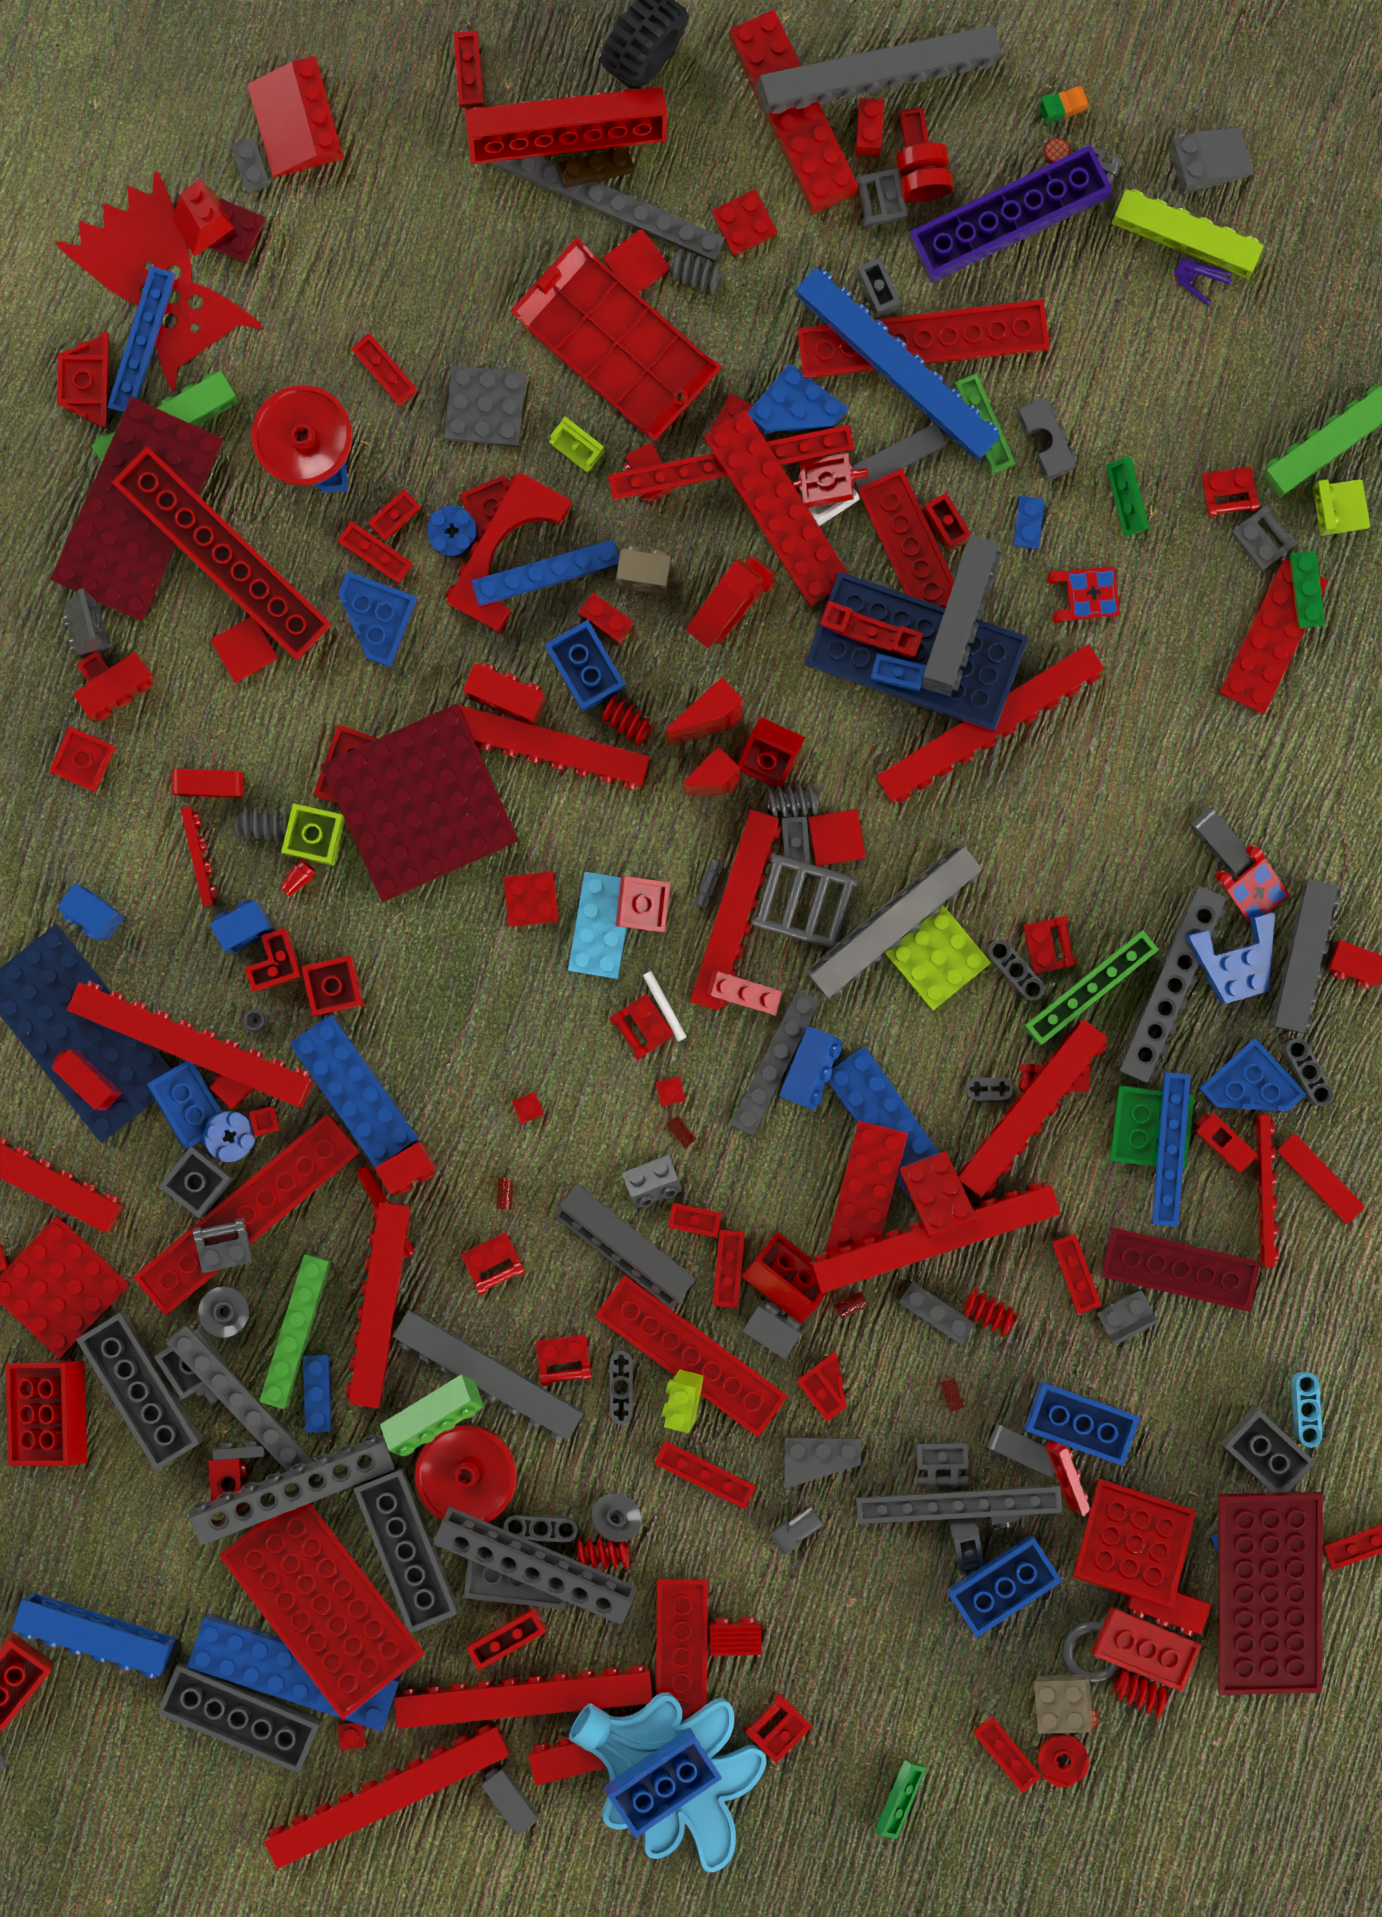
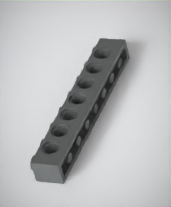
[1116,886,1227,1083]
[188,1435,395,1546]
[433,1506,638,1625]

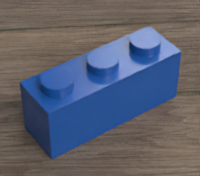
[779,1026,842,1110]

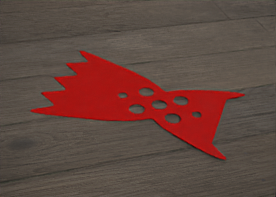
[56,171,263,392]

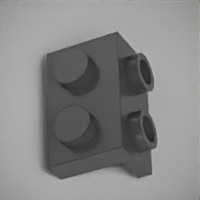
[622,1155,682,1209]

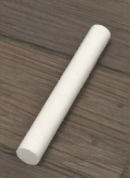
[643,971,687,1042]

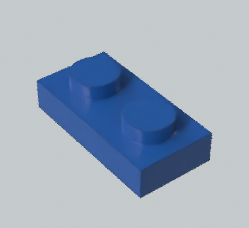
[1013,496,1044,549]
[871,654,926,692]

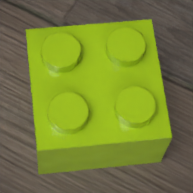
[281,803,345,866]

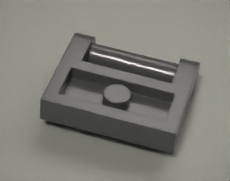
[855,168,908,228]
[1231,504,1298,572]
[193,1218,253,1273]

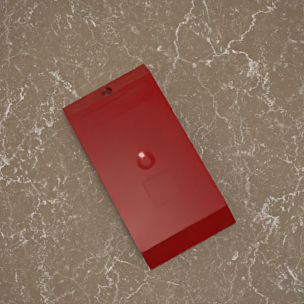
[510,237,722,442]

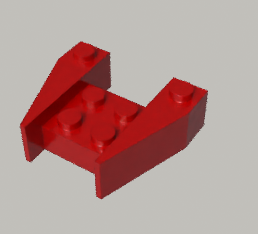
[685,555,777,649]

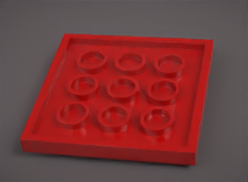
[0,1215,131,1359]
[1072,1479,1196,1610]

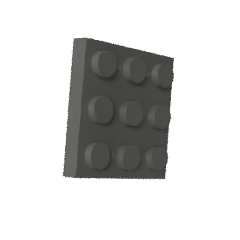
[445,365,526,447]

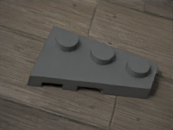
[784,1437,861,1489]

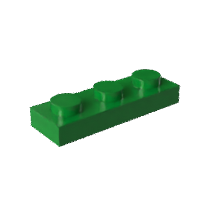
[1106,457,1149,537]
[1289,551,1325,629]
[874,1760,927,1839]

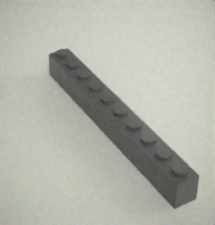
[756,25,1002,114]

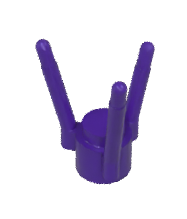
[1174,258,1232,305]

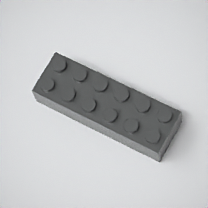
[922,534,1002,697]
[76,1311,204,1471]
[353,1467,460,1633]
[157,1660,322,1774]

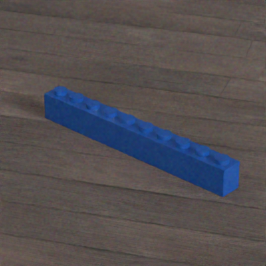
[795,267,1001,462]

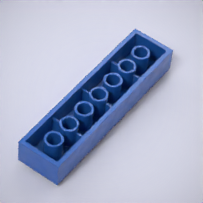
[187,1613,401,1732]

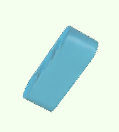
[1291,1371,1322,1448]

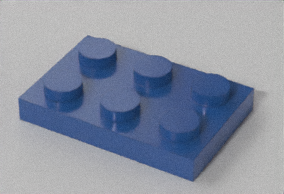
[146,1061,221,1150]

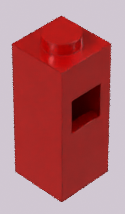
[1193,1113,1258,1173]

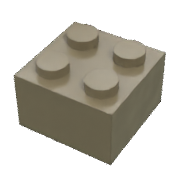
[616,546,671,595]
[1034,1674,1093,1734]

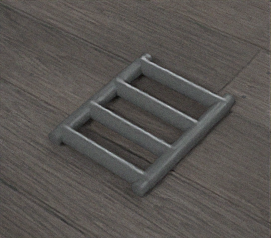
[751,854,859,949]

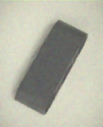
[1190,808,1255,879]
[986,940,1045,1002]
[1282,1038,1334,1106]
[986,1423,1055,1478]
[504,1513,578,1542]

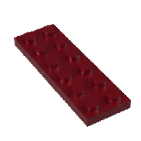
[1100,1227,1261,1312]

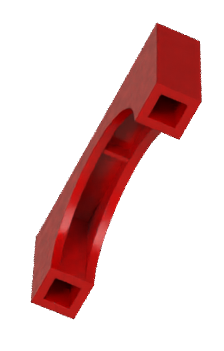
[445,472,573,634]

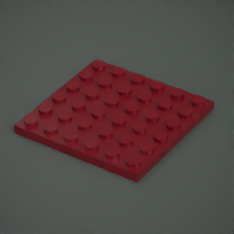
[320,703,520,903]

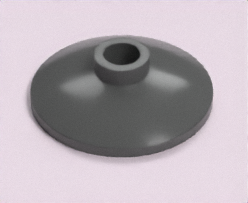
[198,1287,249,1338]
[591,1493,642,1542]

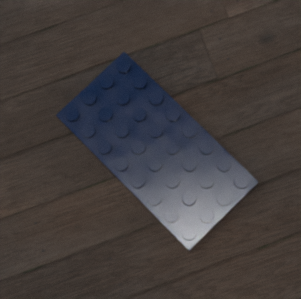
[805,571,1029,732]
[0,924,173,1143]

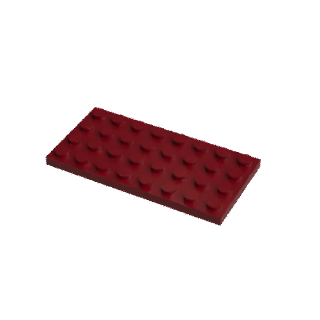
[50,396,224,622]
[1218,1491,1323,1695]

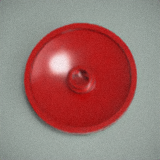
[252,385,353,486]
[415,1424,517,1523]

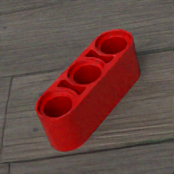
[171,769,244,798]

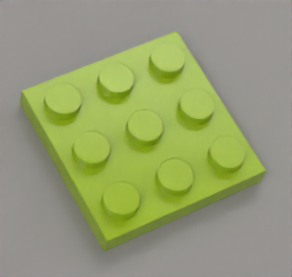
[885,905,991,1011]

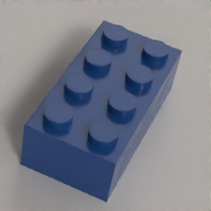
[1023,1381,1140,1466]
[946,1534,1062,1638]
[604,1728,722,1838]

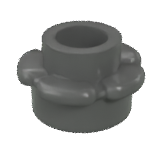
[243,1008,268,1033]

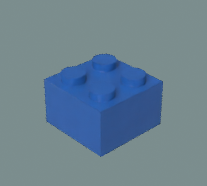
[57,883,125,941]
[210,899,276,954]

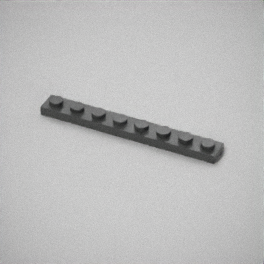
[167,1324,320,1482]
[856,1485,1063,1524]

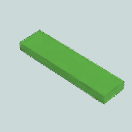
[953,373,1016,474]

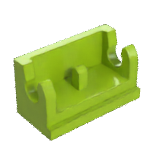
[549,417,605,473]

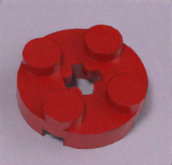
[1037,1734,1089,1787]

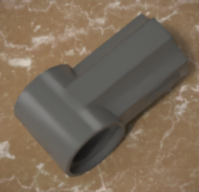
[769,1506,823,1555]

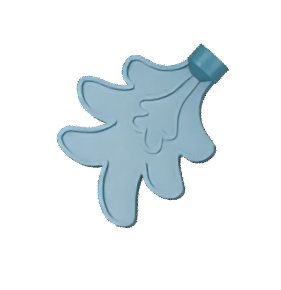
[569,1693,766,1872]

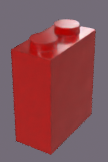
[51,1049,123,1111]

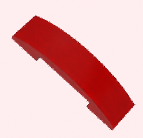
[820,601,924,658]

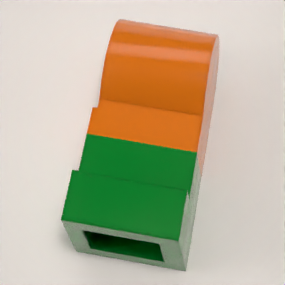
[1039,86,1089,126]

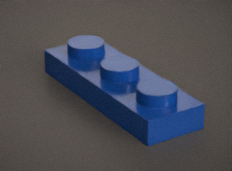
[303,1354,332,1432]

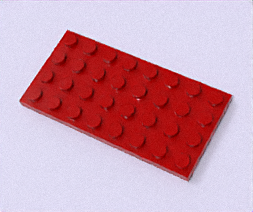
[218,1503,425,1720]

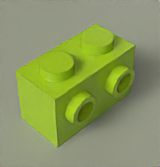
[662,1369,704,1433]

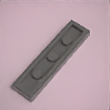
[852,423,948,488]

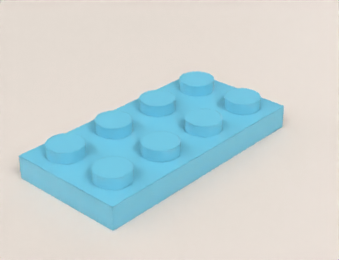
[568,872,626,979]

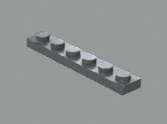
[730,989,820,1136]

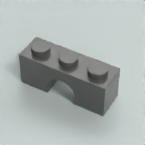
[1016,398,1077,482]

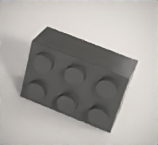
[1220,1407,1316,1493]

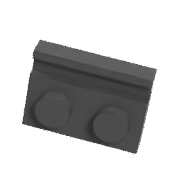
[1096,1289,1158,1346]

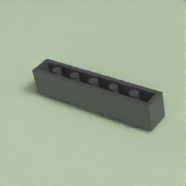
[1271,879,1340,1034]
[553,1185,696,1310]

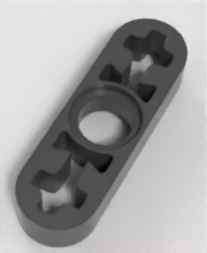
[610,1350,633,1425]

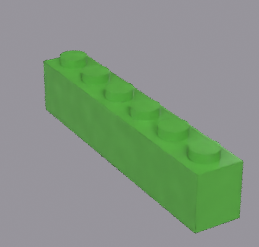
[91,371,239,463]
[1262,384,1382,498]
[1023,930,1159,1046]
[259,1253,332,1409]

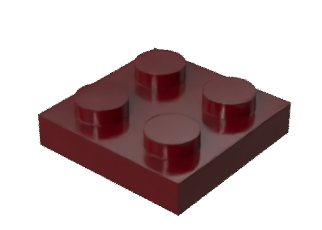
[208,198,266,264]

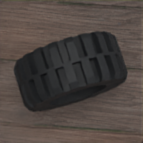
[601,0,689,89]

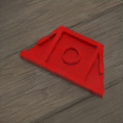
[57,332,110,429]

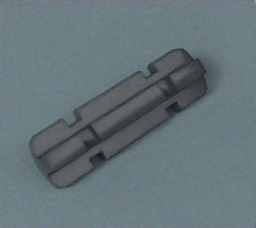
[694,860,724,908]

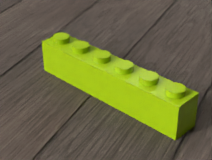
[1111,189,1264,279]

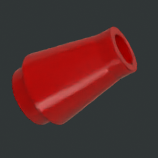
[280,859,316,896]

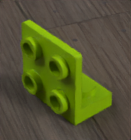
[1312,479,1370,536]

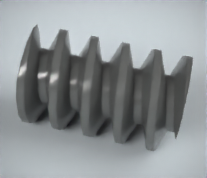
[668,249,723,295]
[766,783,818,818]
[235,806,289,842]

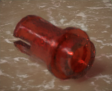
[666,1116,697,1149]
[494,1178,515,1209]
[834,1291,868,1320]
[940,1378,965,1412]

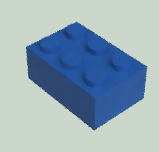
[544,620,626,714]

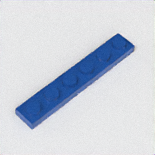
[107,266,176,414]
[471,540,619,607]
[1151,1072,1191,1227]

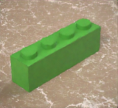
[380,1374,484,1456]

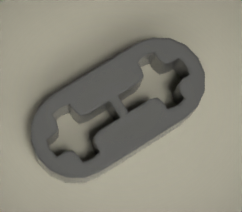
[965,1077,1014,1101]

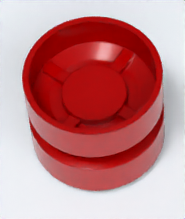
[896,143,954,202]

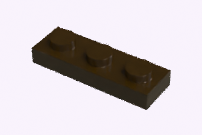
[556,147,635,188]

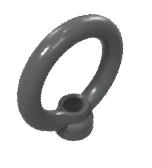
[1063,1616,1120,1683]

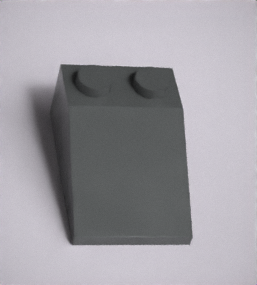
[1169,127,1254,195]
[63,589,110,658]

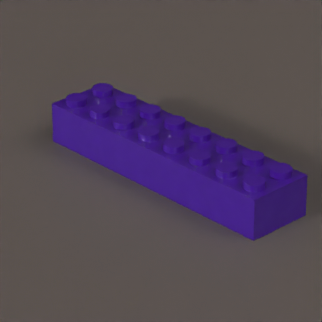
[909,145,1112,284]

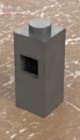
[481,1765,540,1836]

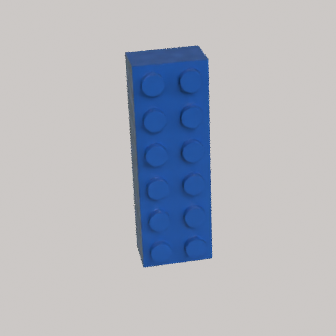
[289,1015,420,1167]
[12,1592,178,1678]

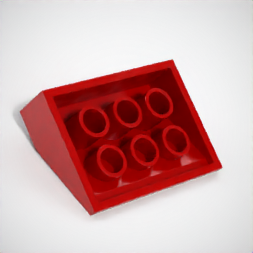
[247,56,344,178]
[666,677,743,747]
[5,1361,87,1466]

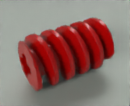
[602,693,657,746]
[963,1287,1020,1338]
[577,1538,630,1570]
[1111,1668,1169,1719]

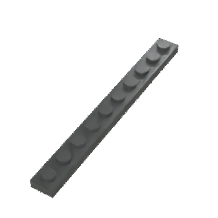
[490,157,725,263]

